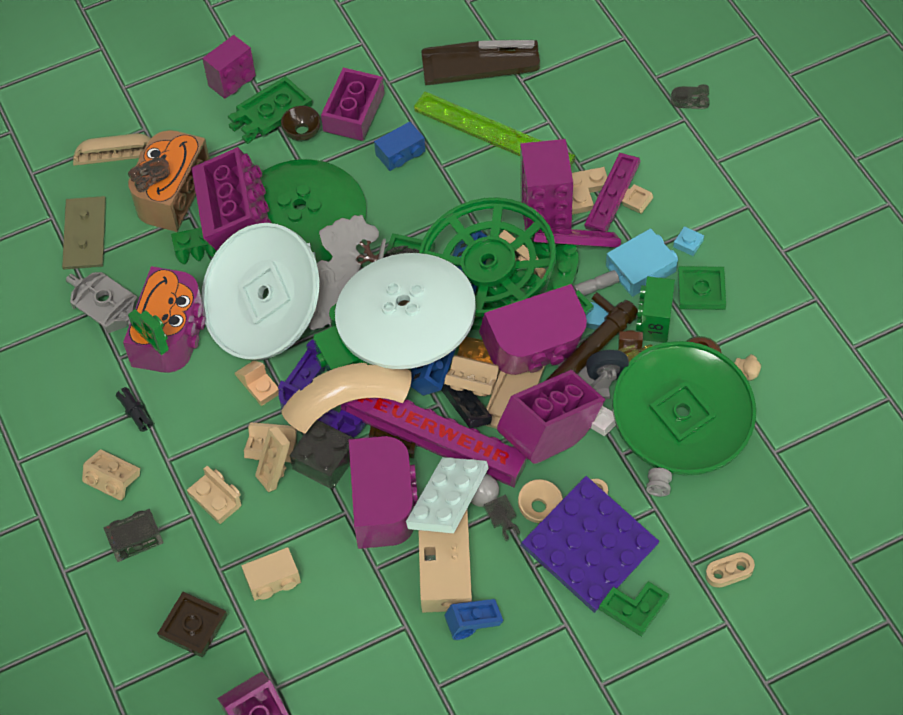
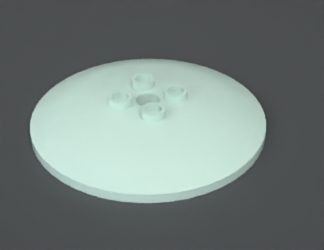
[201,223,319,360]
[335,253,476,369]

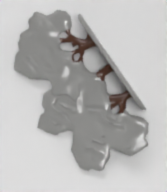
[308,215,386,330]

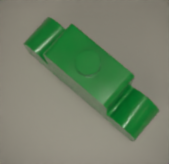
[314,304,372,371]

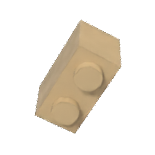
[241,547,301,601]

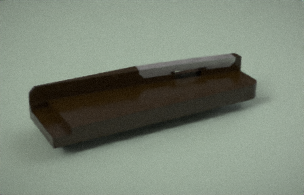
[421,40,540,86]

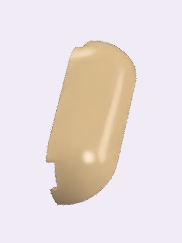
[73,133,151,166]

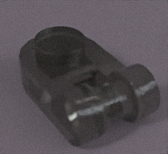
[671,84,710,109]
[128,158,170,192]

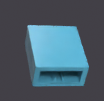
[606,228,678,297]

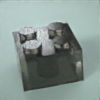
[289,420,355,490]

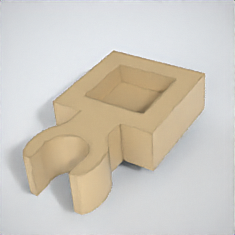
[622,184,653,214]

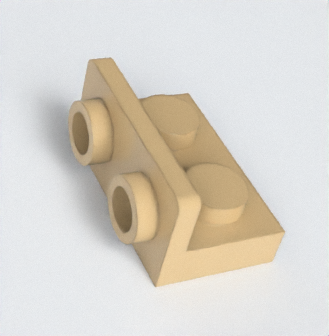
[82,449,140,501]
[187,466,242,524]

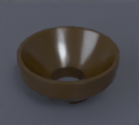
[281,106,320,140]

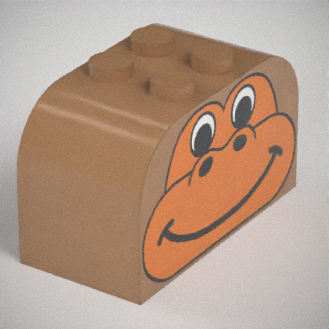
[128,130,210,232]

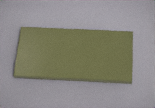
[62,196,106,270]

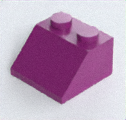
[217,671,288,715]

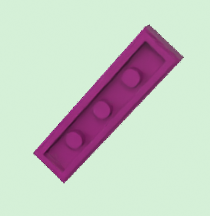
[584,152,641,232]
[531,228,621,247]

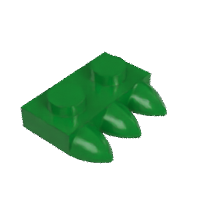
[171,227,217,265]

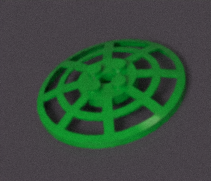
[419,197,556,317]

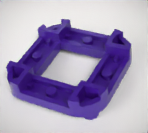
[278,339,366,441]

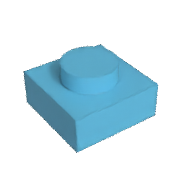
[673,226,704,256]

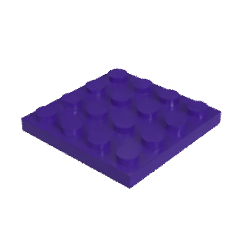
[520,476,660,613]

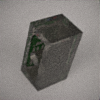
[103,509,163,562]

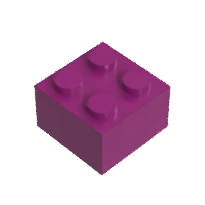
[202,35,256,99]

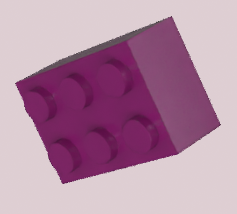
[321,67,385,141]

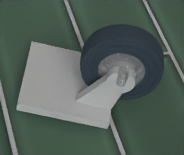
[558,350,629,399]

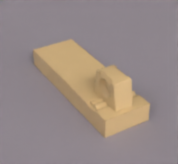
[255,426,290,492]

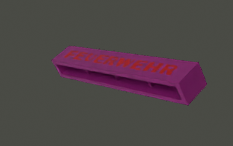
[341,398,527,488]

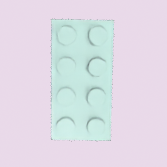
[406,457,489,534]

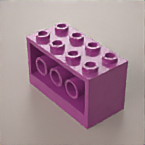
[520,139,573,231]
[192,147,271,251]

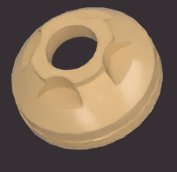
[518,480,563,523]

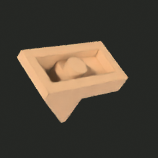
[235,360,279,406]

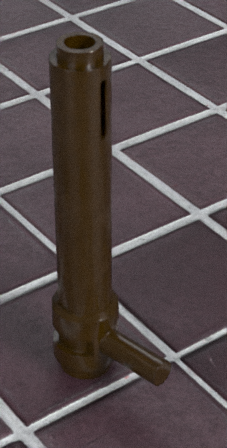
[545,292,638,381]

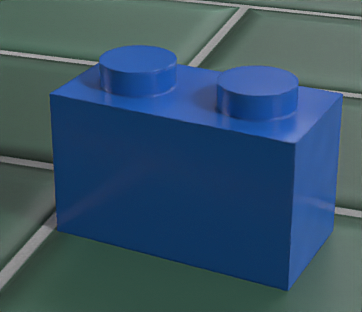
[374,122,425,171]

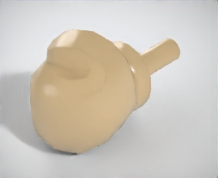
[735,354,761,381]

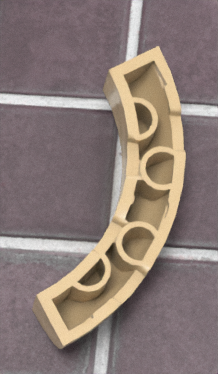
[281,363,412,434]

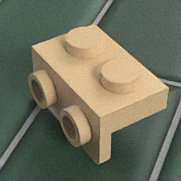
[444,355,499,396]
[244,422,297,462]

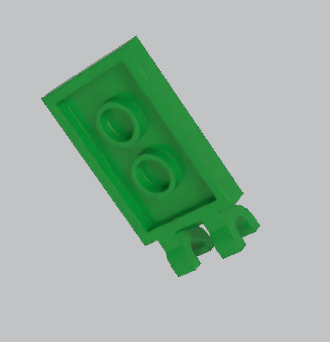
[228,76,313,144]

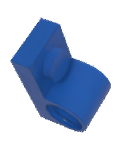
[444,599,503,640]

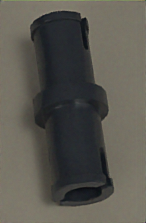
[115,387,153,432]

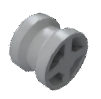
[646,468,672,497]

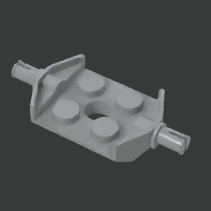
[66,272,138,334]

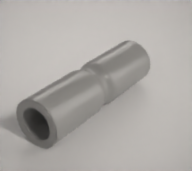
[573,270,619,296]

